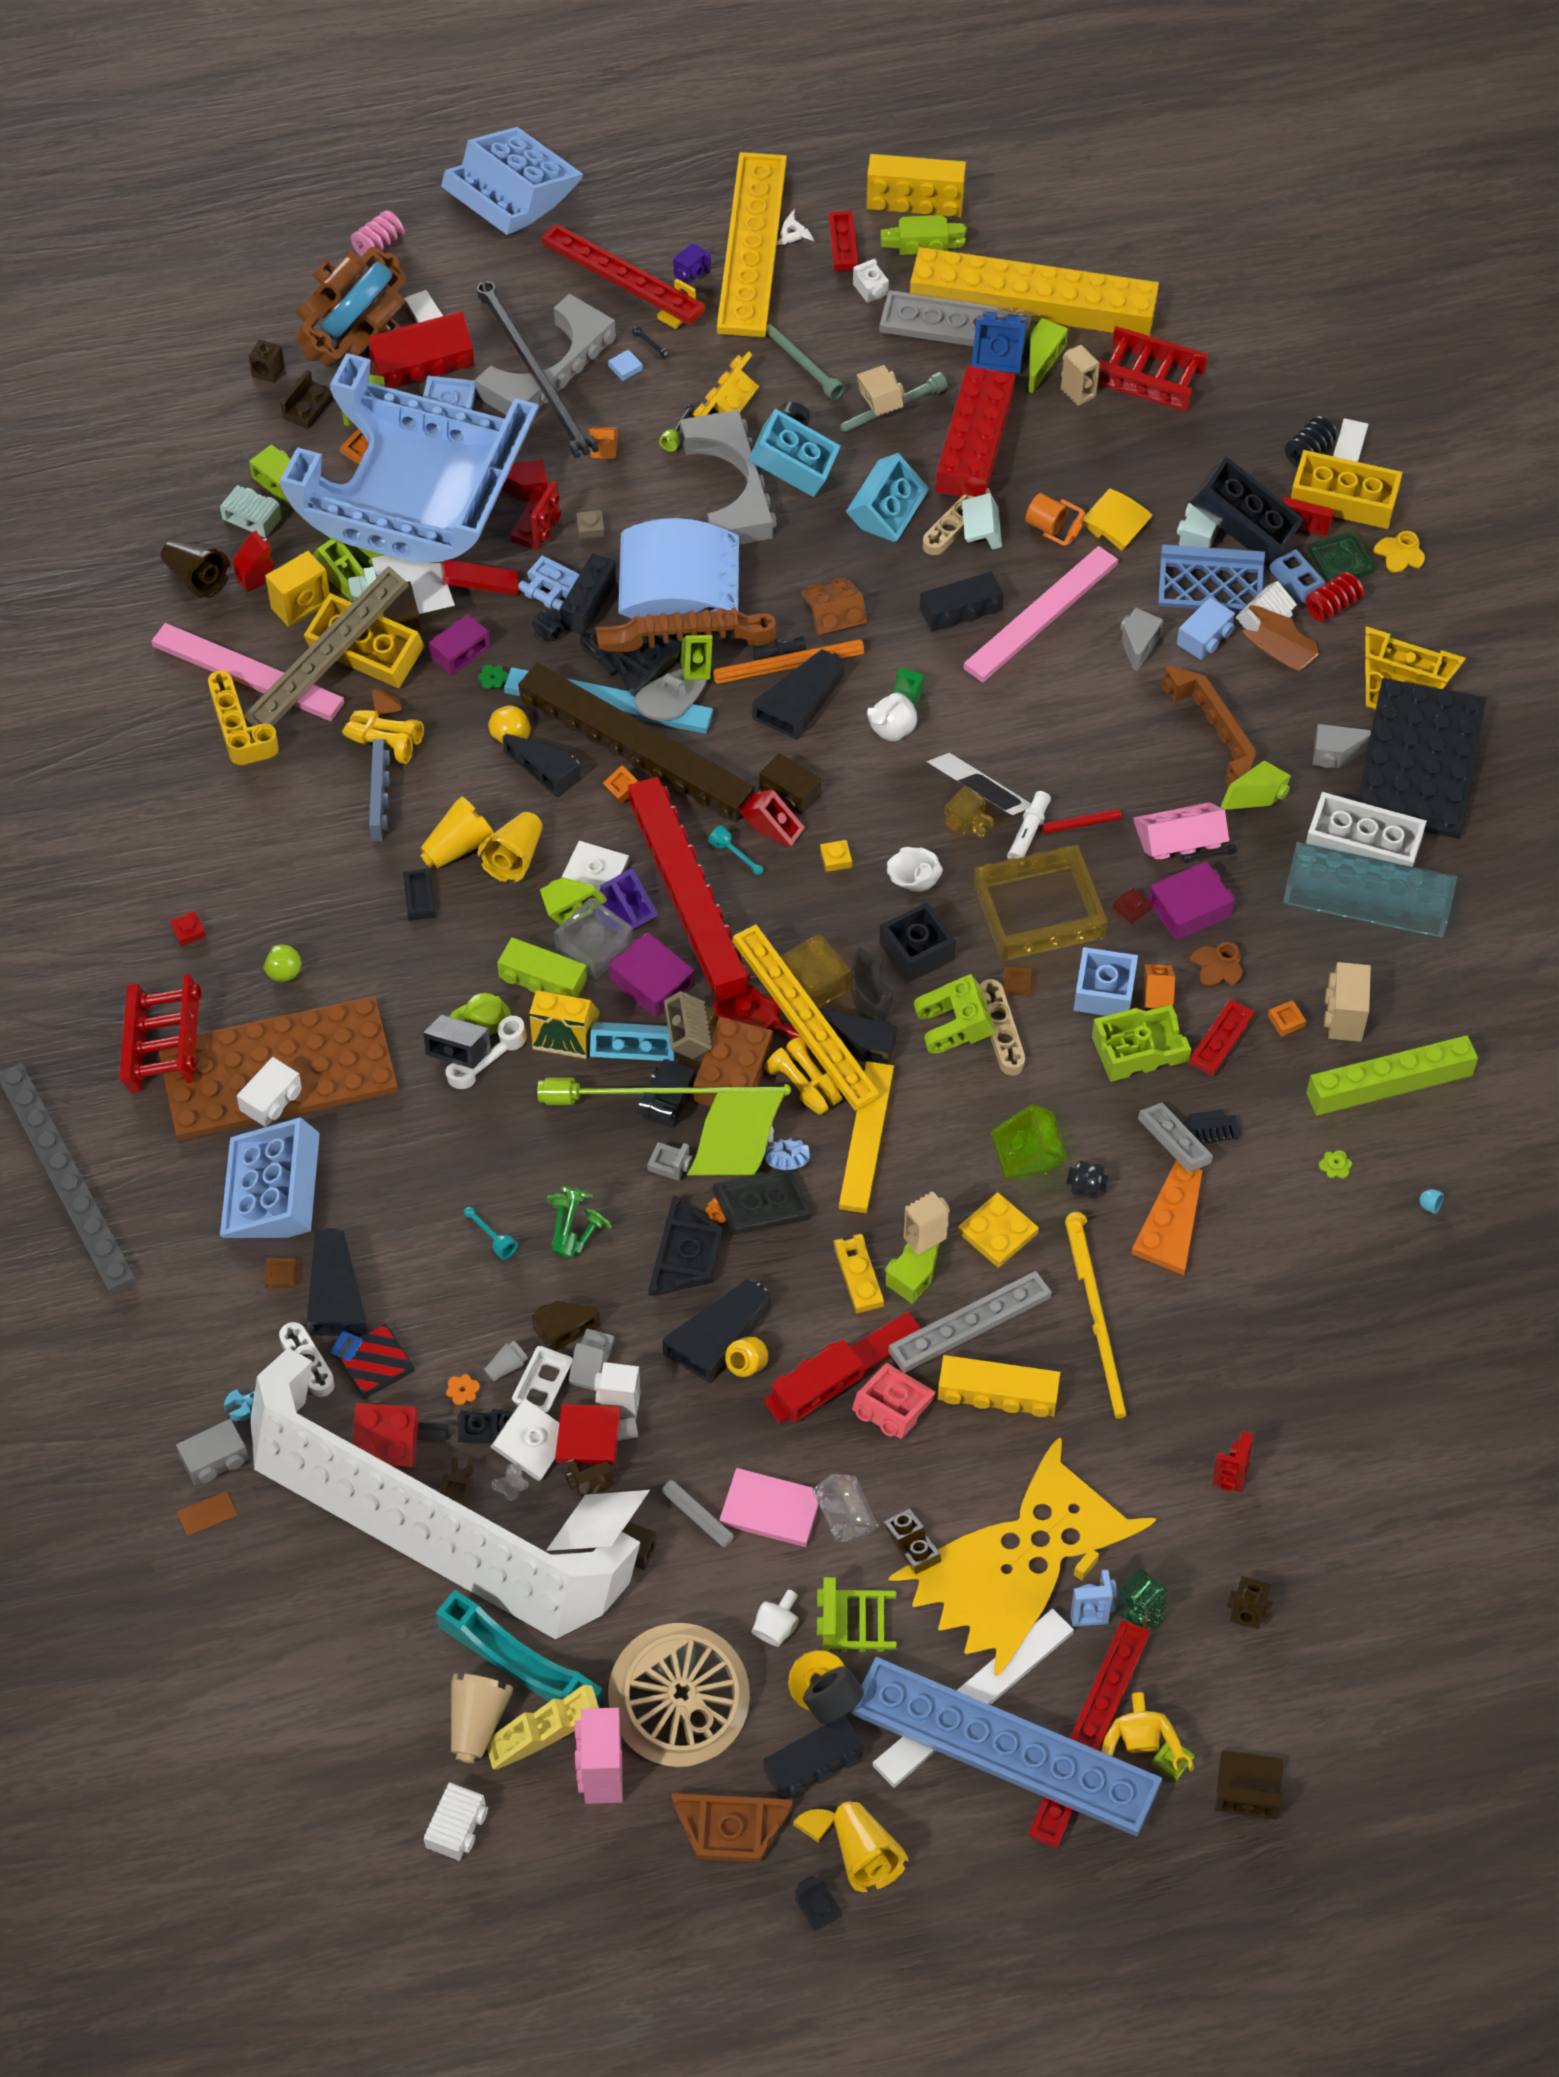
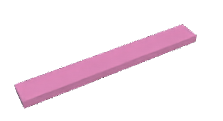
[964,546,1118,683]
[151,623,344,721]

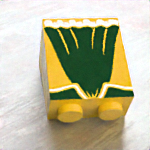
[529,990,600,1059]

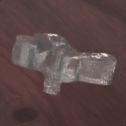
[491,1463,529,1501]

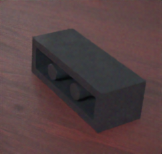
[559,553,616,635]
[920,571,1004,632]
[763,1716,863,1799]

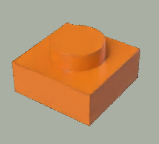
[603,765,639,803]
[1268,1000,1306,1037]

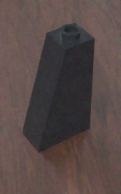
[752,649,844,740]
[307,1228,368,1336]
[662,1279,771,1384]

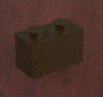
[759,753,821,815]

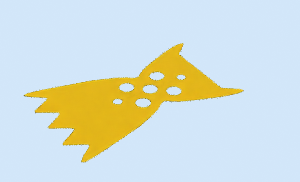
[888,1438,1156,1676]

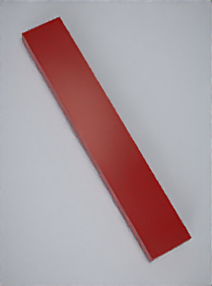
[763,1312,922,1425]

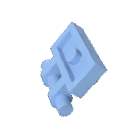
[518,555,579,611]

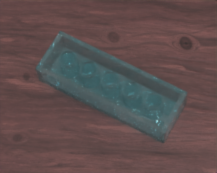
[1283,842,1457,938]

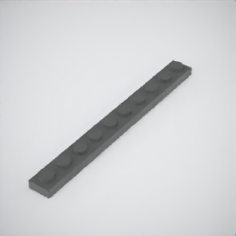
[0,1063,136,1295]

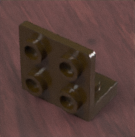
[1215,1750,1283,1820]

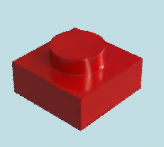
[169,911,206,947]

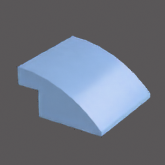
[441,127,583,235]

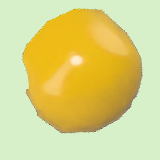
[488,705,531,744]

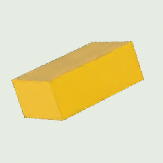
[1074,1548,1099,1581]

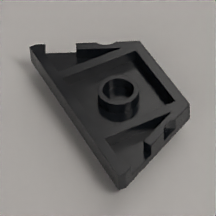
[610,634,699,697]
[648,1196,723,1296]

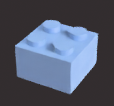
[1074,947,1138,1016]

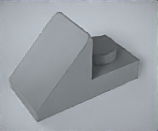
[568,1329,615,1391]

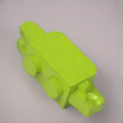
[881,215,967,255]

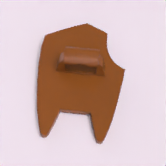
[1241,605,1319,671]

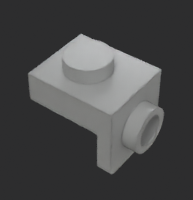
[647,1142,693,1181]

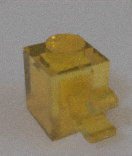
[944,786,994,837]

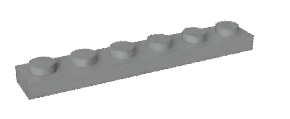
[888,1271,1052,1373]

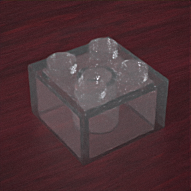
[554,897,633,980]

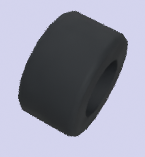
[803,1667,864,1724]

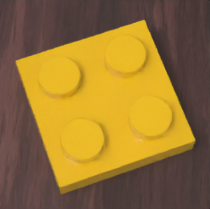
[958,1192,1039,1268]

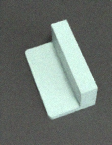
[962,493,1002,550]

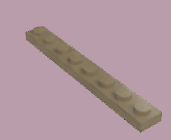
[243,566,409,726]

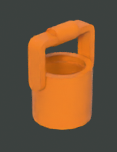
[1025,493,1086,547]

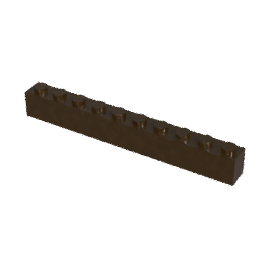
[518,662,754,823]

